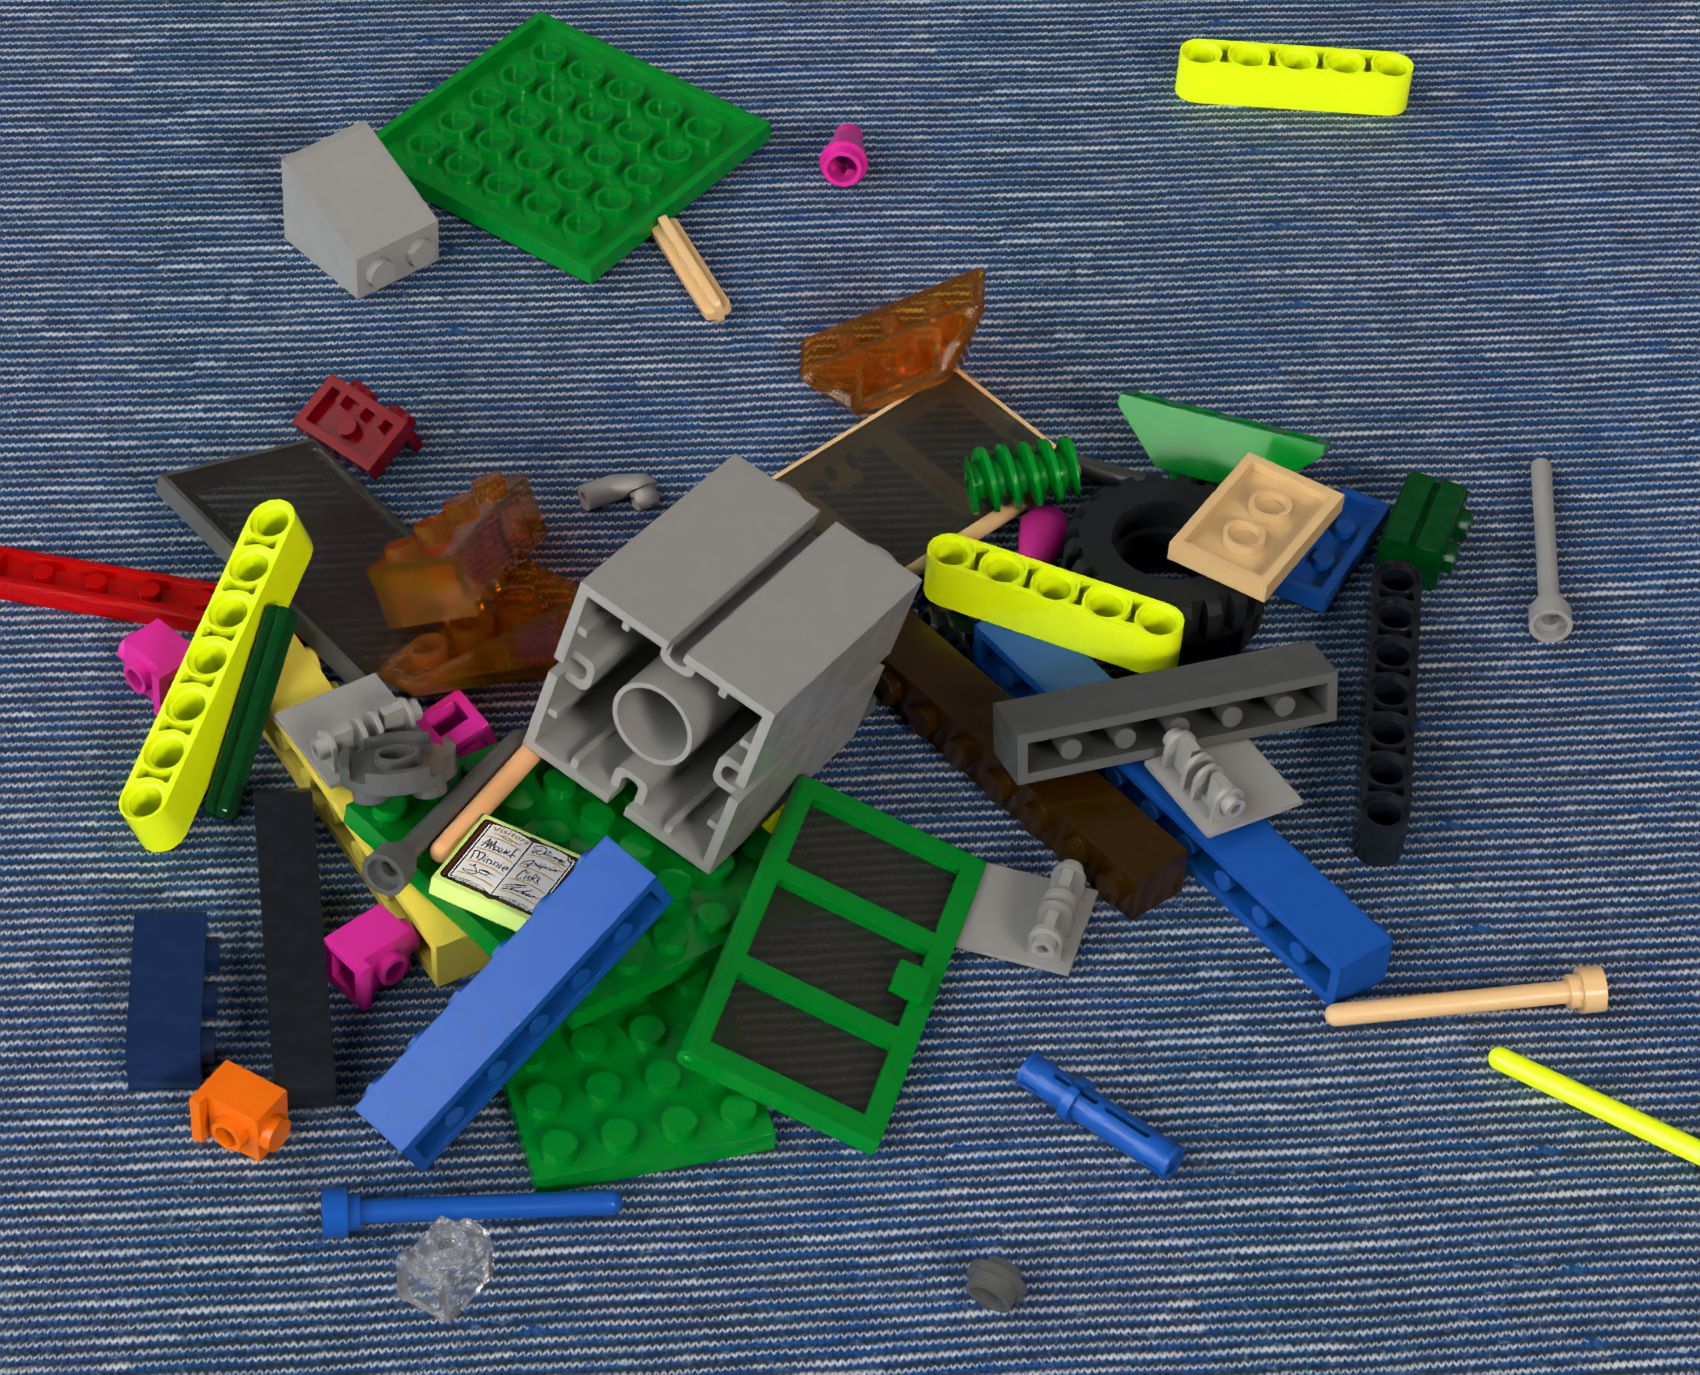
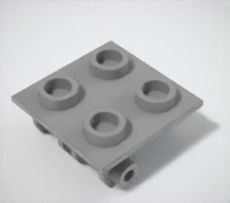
[274,673,432,790]
[1144,727,1303,839]
[955,859,1098,977]

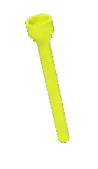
[1488,1047,1700,1166]

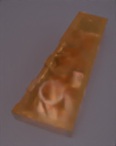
[366,471,548,630]

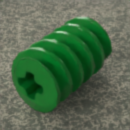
[964,436,1080,515]

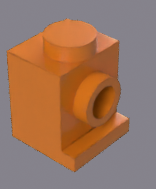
[189,1059,291,1162]

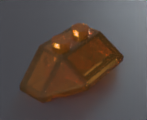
[800,267,985,416]

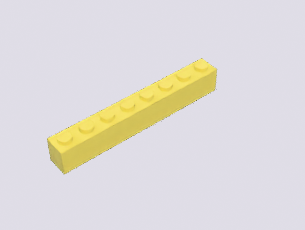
[262,633,491,987]

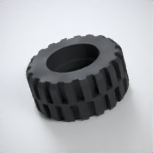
[1061,474,1265,666]

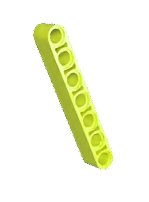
[119,499,314,852]

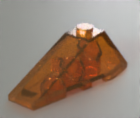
[380,559,579,697]

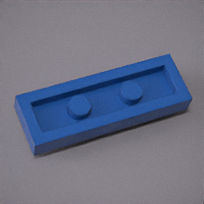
[1275,486,1391,614]

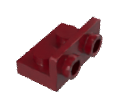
[292,374,424,480]

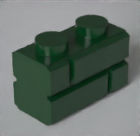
[1374,471,1474,592]

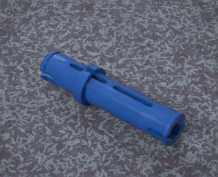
[1015,1052,1186,1181]

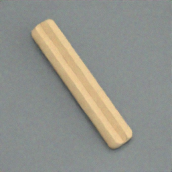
[651,215,732,323]

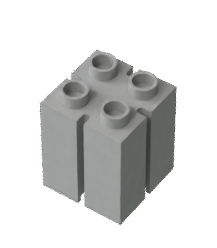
[522,453,922,875]

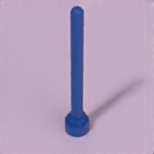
[321,1187,623,1238]

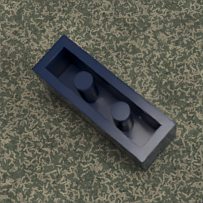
[125,912,221,1090]

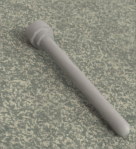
[1528,458,1573,642]

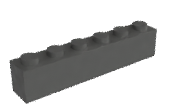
[993,640,1338,785]

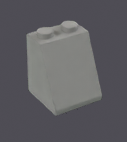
[281,121,439,299]

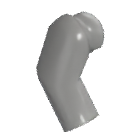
[578,473,660,511]

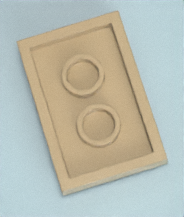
[1167,452,1345,603]

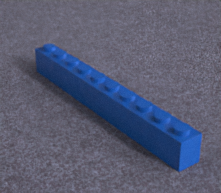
[971,621,1393,1005]

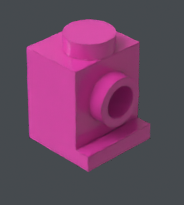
[118,618,190,716]
[416,688,498,759]
[324,903,420,1011]

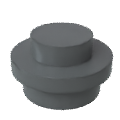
[965,1256,1027,1313]

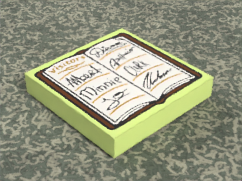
[429,814,581,932]

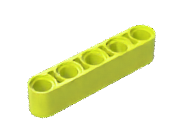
[1175,39,1414,116]
[923,533,1185,674]

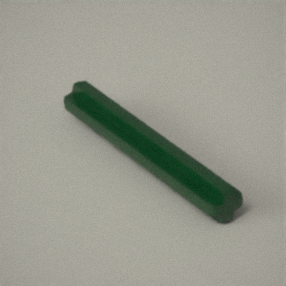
[203,605,298,821]

